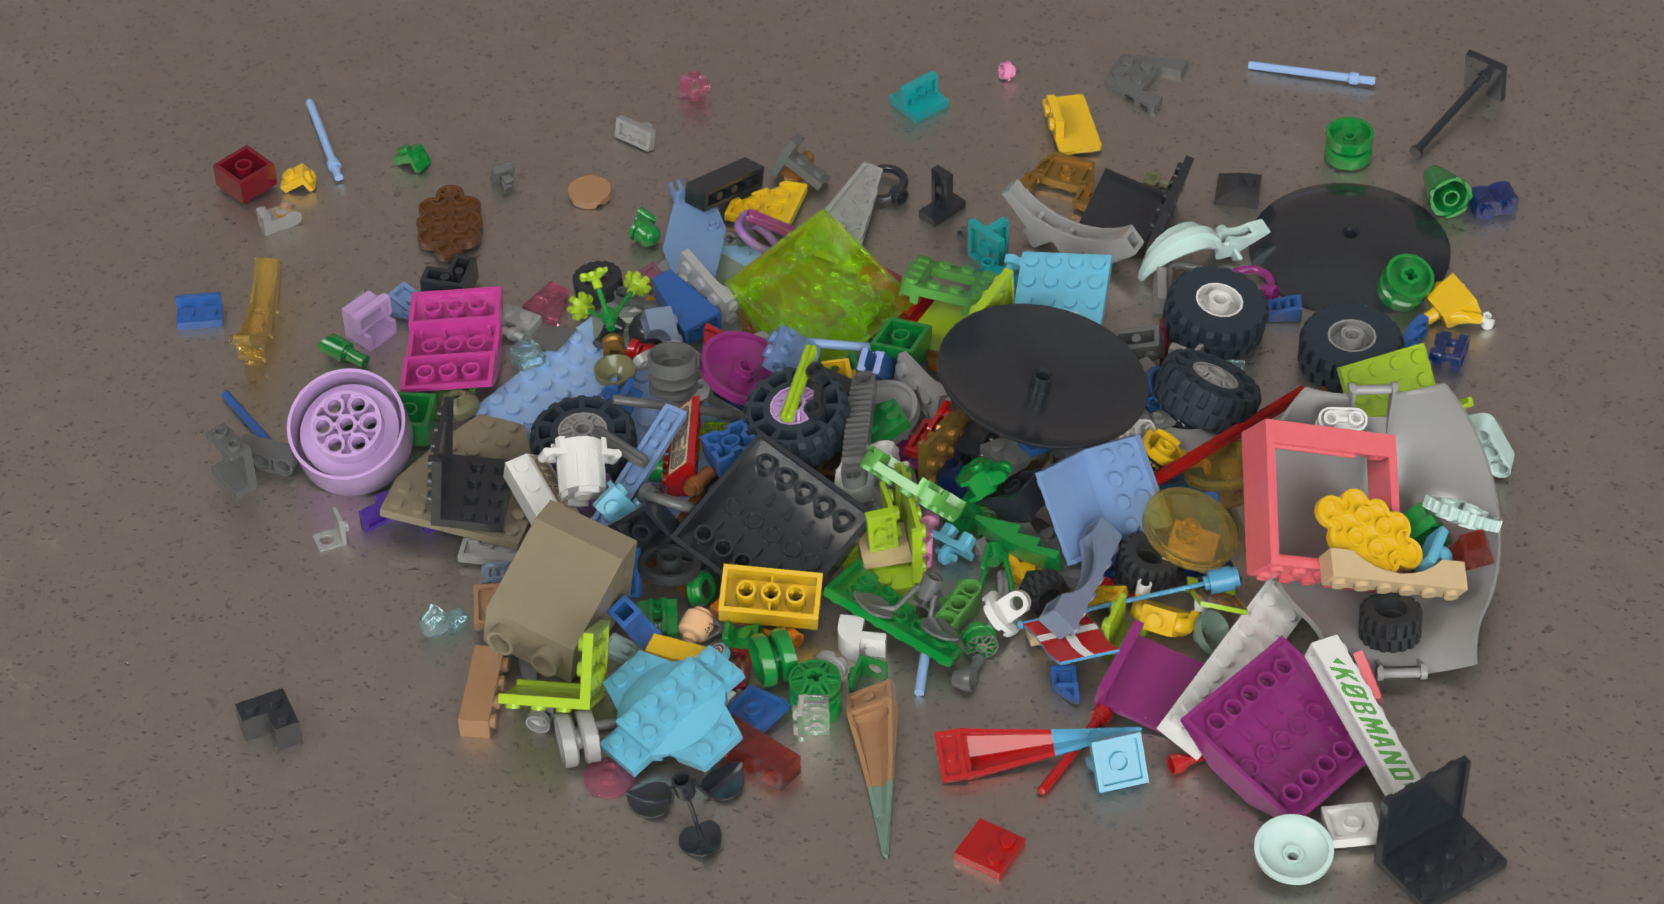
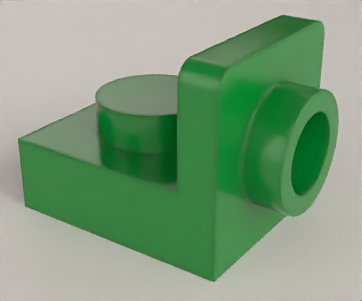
[722,620,763,649]

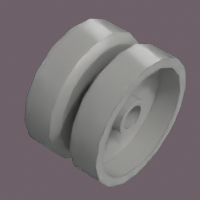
[553,709,601,769]

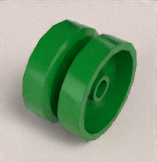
[1324,117,1374,171]
[1377,253,1434,313]
[748,627,798,689]

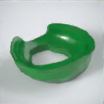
[686,570,716,607]

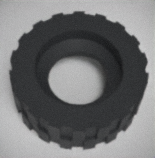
[572,261,624,305]

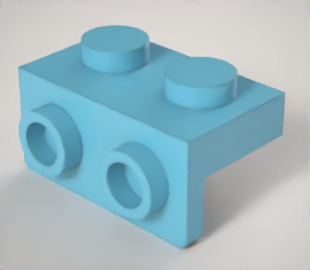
[592,480,642,522]

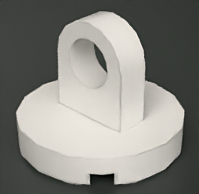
[982,590,1031,637]

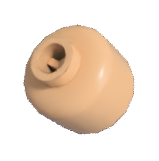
[678,606,715,644]

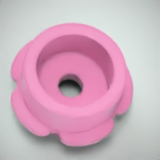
[998,61,1016,82]

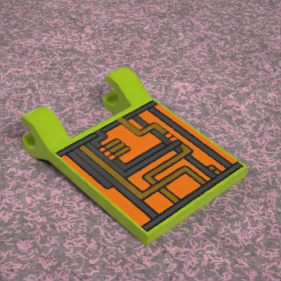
[1184,576,1248,615]

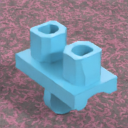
[932,522,977,565]

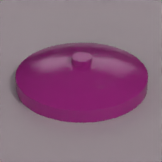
[699,331,773,406]

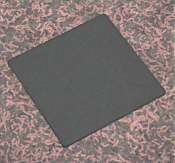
[525,325,577,351]

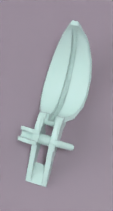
[1138,219,1270,281]

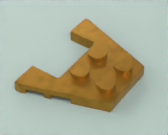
[1020,151,1095,211]

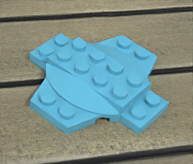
[600,645,745,777]

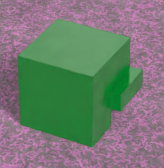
[1403,502,1453,548]

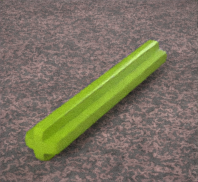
[780,344,818,423]

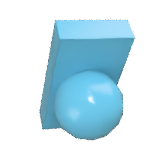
[1414,526,1452,572]

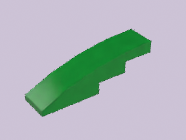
[975,515,1063,573]

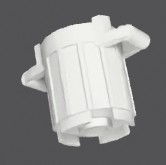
[538,436,622,507]

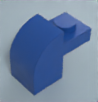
[607,595,664,652]

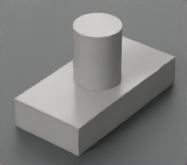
[614,115,656,152]

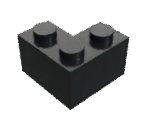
[420,254,479,292]
[235,688,303,750]

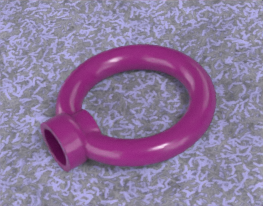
[1231,265,1280,300]

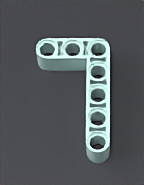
[1468,413,1515,478]

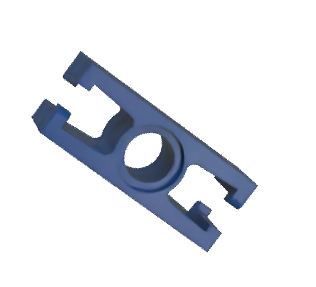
[856,347,897,380]

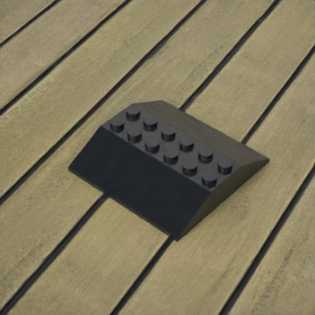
[669,431,871,601]

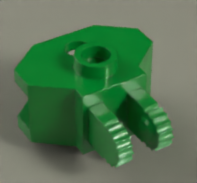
[956,456,1013,503]

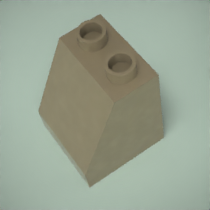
[483,500,637,683]

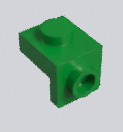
[392,143,431,173]
[943,497,983,536]

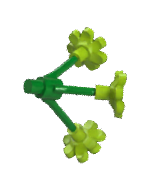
[567,267,652,332]

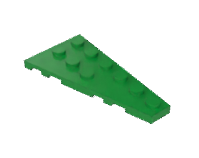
[822,558,963,668]

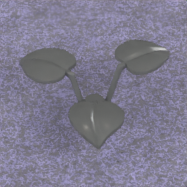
[853,571,960,642]

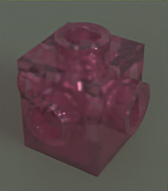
[679,71,710,102]

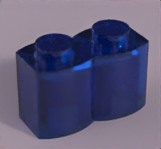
[1467,181,1519,220]

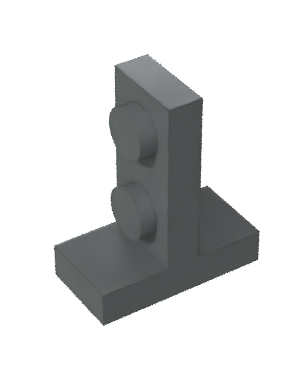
[769,133,831,191]

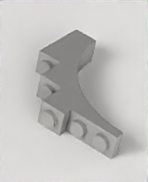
[1002,178,1144,263]

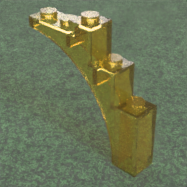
[229,257,282,367]

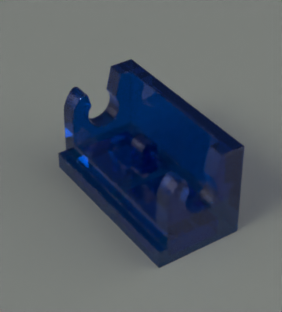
[936,460,978,503]

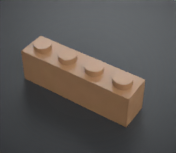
[458,645,510,738]

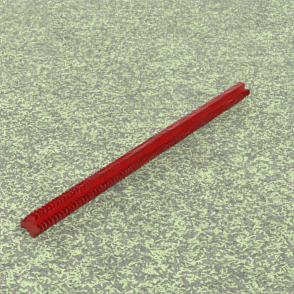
[1154,385,1307,487]

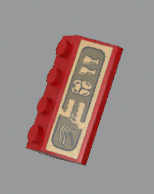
[662,396,702,496]

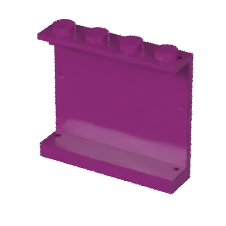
[1094,619,1204,735]

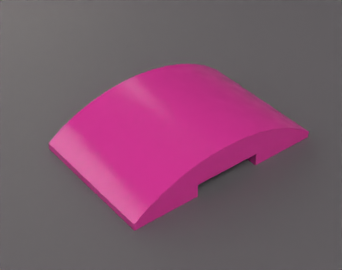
[400,286,503,392]

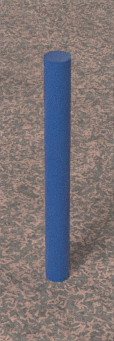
[221,391,273,440]

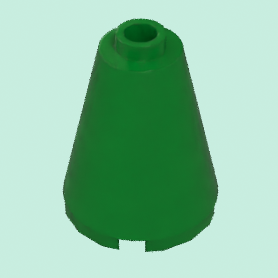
[1423,165,1472,218]

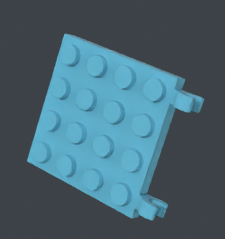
[1004,251,1113,326]

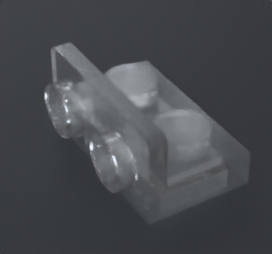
[793,695,830,746]

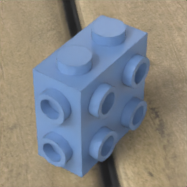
[762,324,821,373]

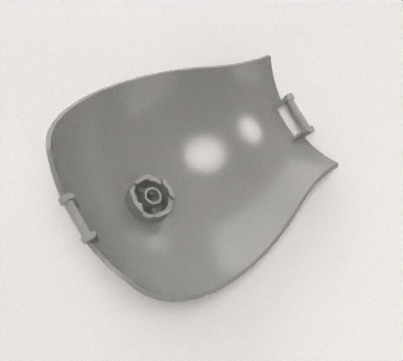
[1273,381,1501,681]

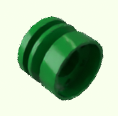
[788,659,842,727]

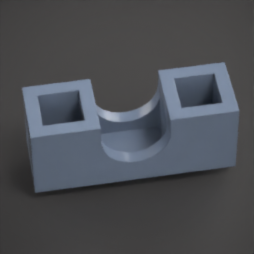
[640,306,683,343]

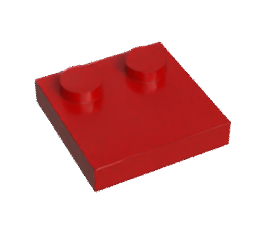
[954,818,1026,880]

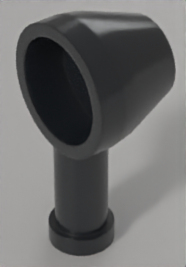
[593,316,626,349]

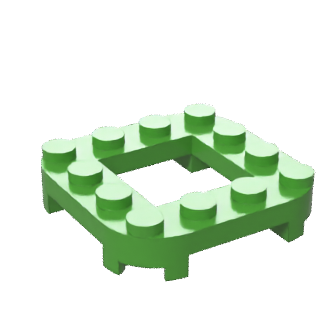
[899,255,997,316]
[859,445,967,523]

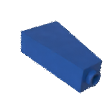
[652,269,722,345]

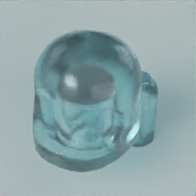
[418,603,470,639]

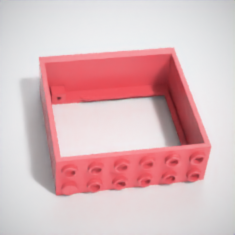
[1242,419,1403,593]

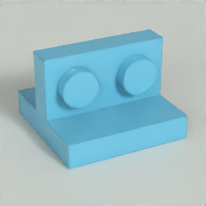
[1085,731,1149,793]

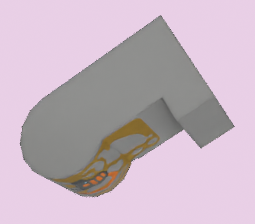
[256,201,302,236]

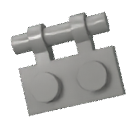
[503,302,543,342]

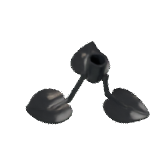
[626,761,744,857]

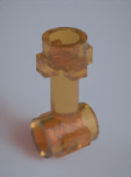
[782,151,814,183]

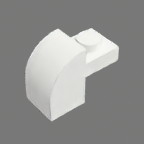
[838,614,887,662]

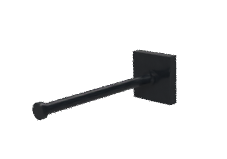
[1409,49,1507,158]

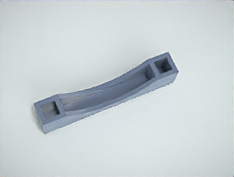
[1039,516,1123,640]

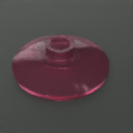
[584,757,635,799]

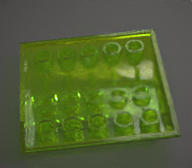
[725,208,914,370]

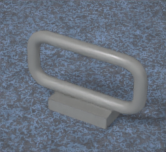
[1153,261,1204,315]

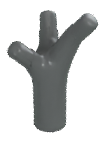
[707,618,744,642]

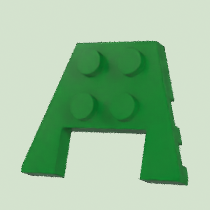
[871,399,911,444]

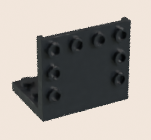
[1079,155,1195,257]
[427,396,511,533]
[1374,755,1508,904]

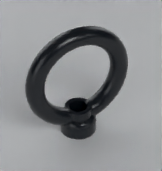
[875,164,909,206]

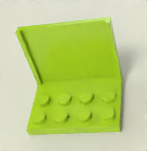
[918,267,1015,361]
[1337,343,1474,417]
[841,462,926,595]
[498,620,610,713]

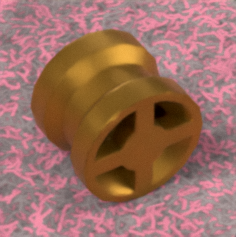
[601,333,626,357]

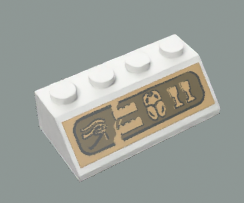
[503,454,579,526]

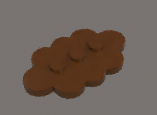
[416,184,483,262]

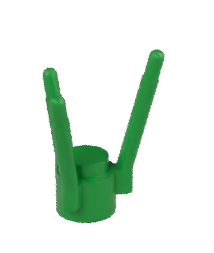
[979,542,1015,592]

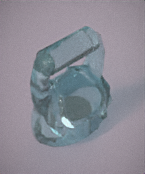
[509,339,546,372]

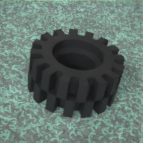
[1021,568,1069,615]

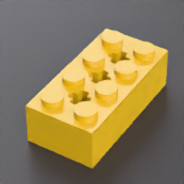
[718,564,823,630]

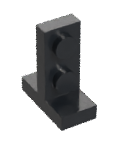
[919,165,966,227]

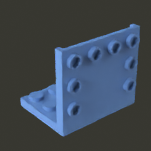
[1035,433,1172,566]

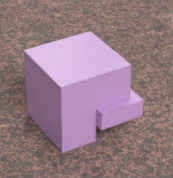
[342,290,397,352]

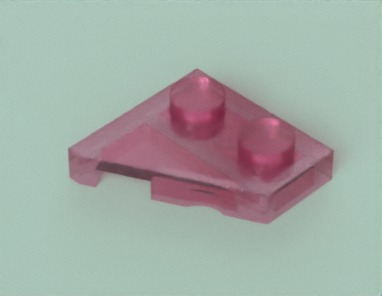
[522,281,569,326]

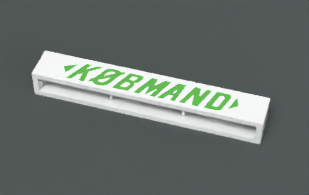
[1305,635,1422,797]

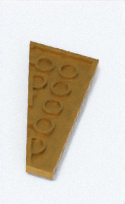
[918,407,971,485]

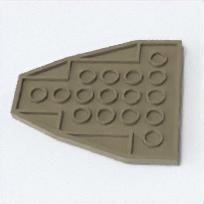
[380,414,531,550]

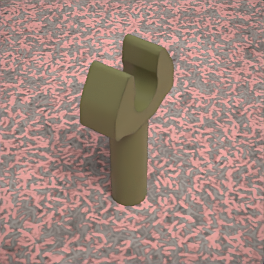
[1143,171,1185,191]

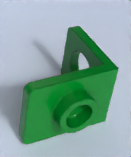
[848,655,888,693]

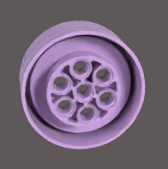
[287,368,413,496]

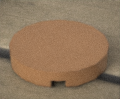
[568,175,612,209]

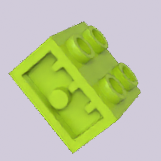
[865,481,902,553]
[1101,592,1148,662]

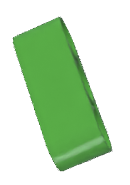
[935,579,982,636]

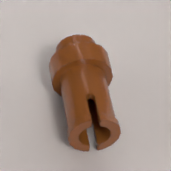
[684,466,716,497]

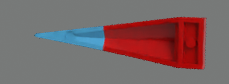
[934,727,1142,784]

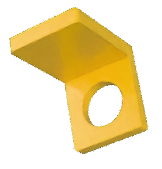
[821,358,856,378]

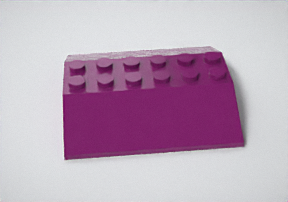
[1180,636,1366,817]

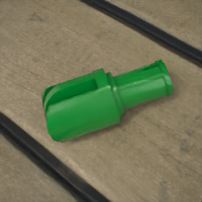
[318,333,370,369]

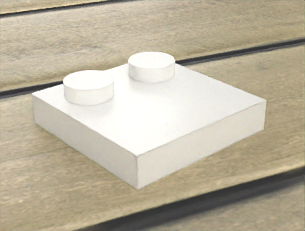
[1320,802,1379,848]

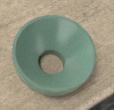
[1193,610,1230,655]

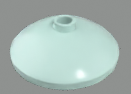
[1254,814,1334,885]

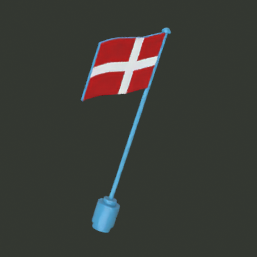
[1017,565,1241,665]

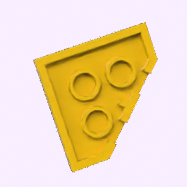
[725,180,808,225]

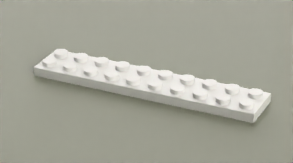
[1156,579,1302,760]

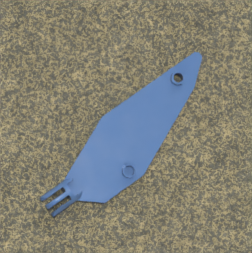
[663,177,727,279]

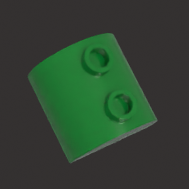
[870,317,932,365]

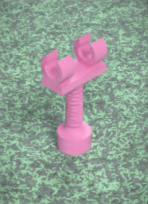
[920,510,940,569]

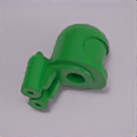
[628,207,661,248]

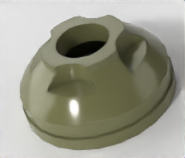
[594,354,636,389]
[438,389,480,423]

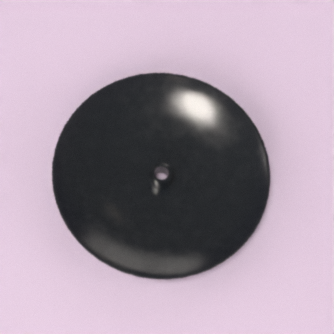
[1248,183,1451,314]
[937,304,1149,450]

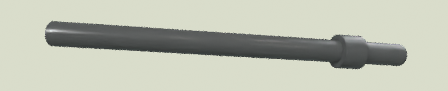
[612,395,744,421]

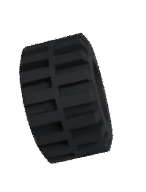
[1114,531,1179,593]
[1358,592,1423,653]

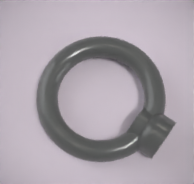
[638,483,697,513]

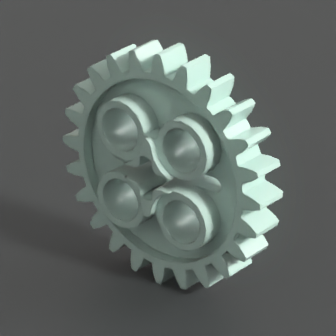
[1422,494,1503,533]

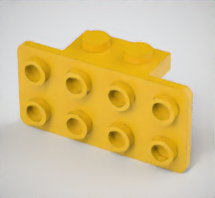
[1042,94,1102,155]

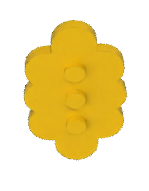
[1314,488,1423,573]

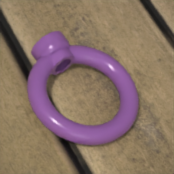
[734,210,779,256]

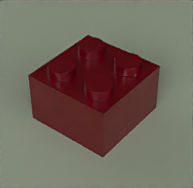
[213,145,278,204]

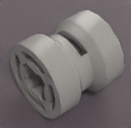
[526,707,556,733]

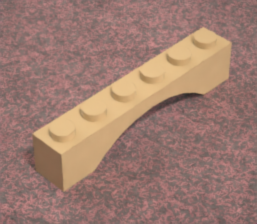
[1319,548,1468,601]

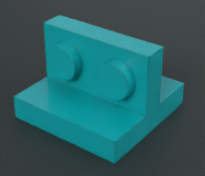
[889,71,949,123]
[968,217,1009,266]

